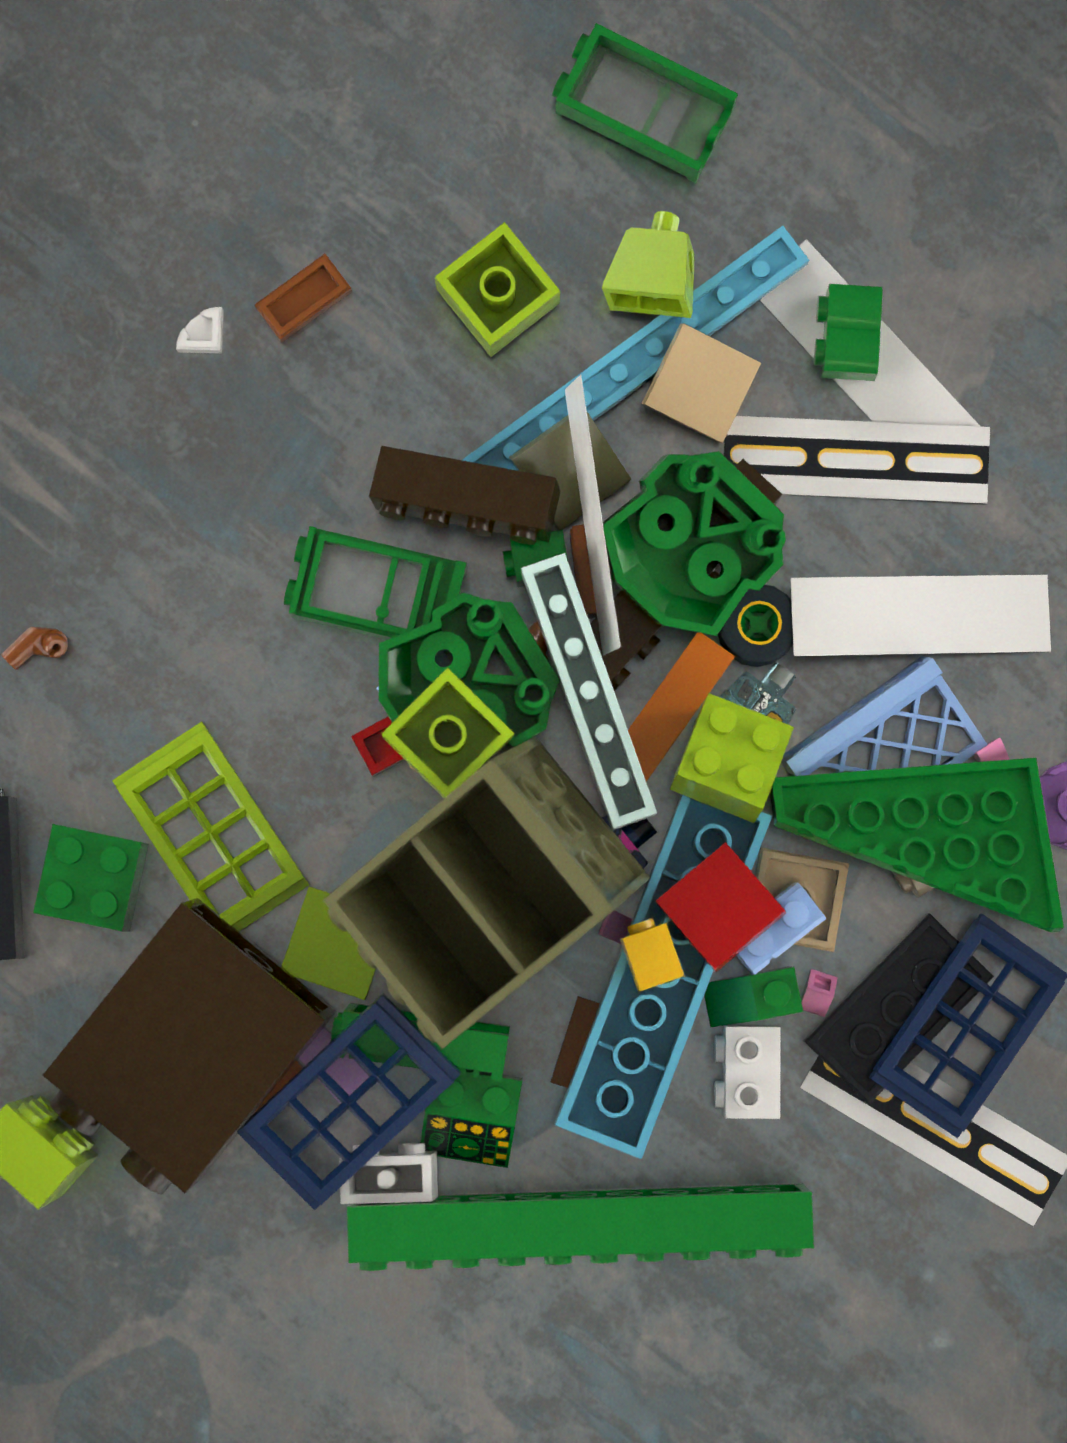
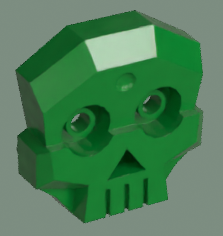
[603,451,786,636]
[378,592,560,748]

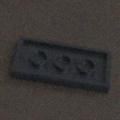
[803,913,994,1105]

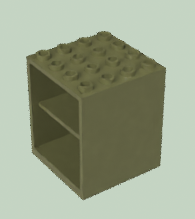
[323,736,650,1049]

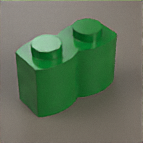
[814,284,883,381]

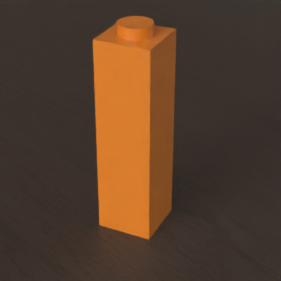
[628,632,735,782]

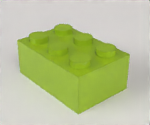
[0,1096,98,1210]

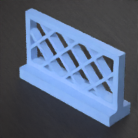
[781,656,988,776]

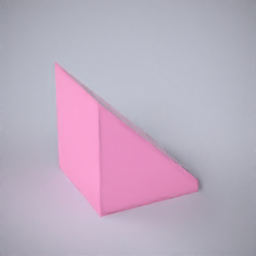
[973,738,1010,762]
[598,910,633,945]
[801,969,838,1017]

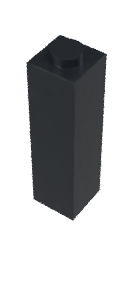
[0,788,25,960]

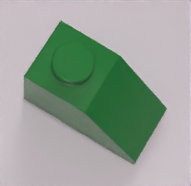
[704,966,803,1027]

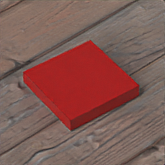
[656,842,786,973]

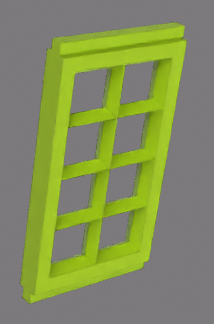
[112,721,310,932]

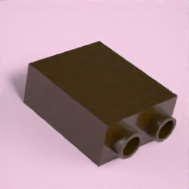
[42,898,336,1195]

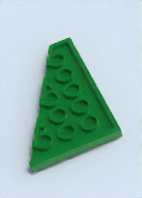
[770,758,1064,932]

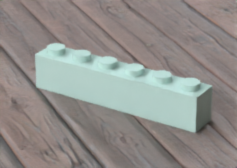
[521,553,657,830]

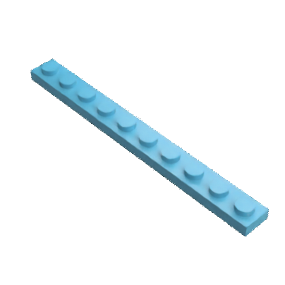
[462,226,809,471]

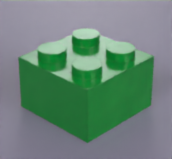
[33,824,149,932]

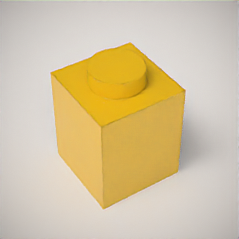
[620,918,684,992]

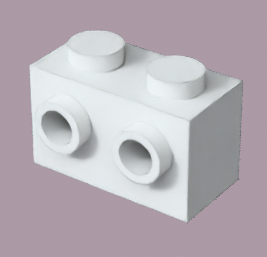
[714,1025,780,1119]
[339,1143,438,1204]

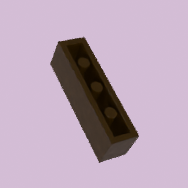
[369,446,561,545]

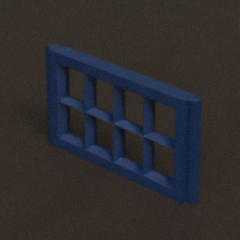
[869,914,1067,1139]
[237,993,461,1210]

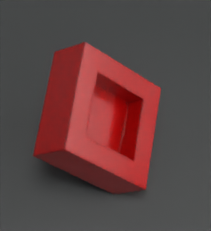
[351,716,404,776]

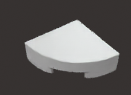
[176,307,223,354]

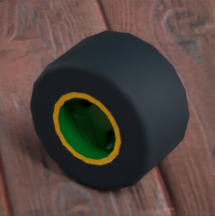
[718,585,793,667]

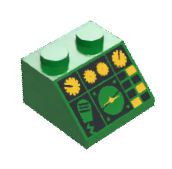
[420,1069,522,1168]

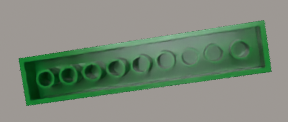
[347,1183,814,1271]

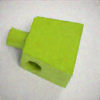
[602,211,695,318]

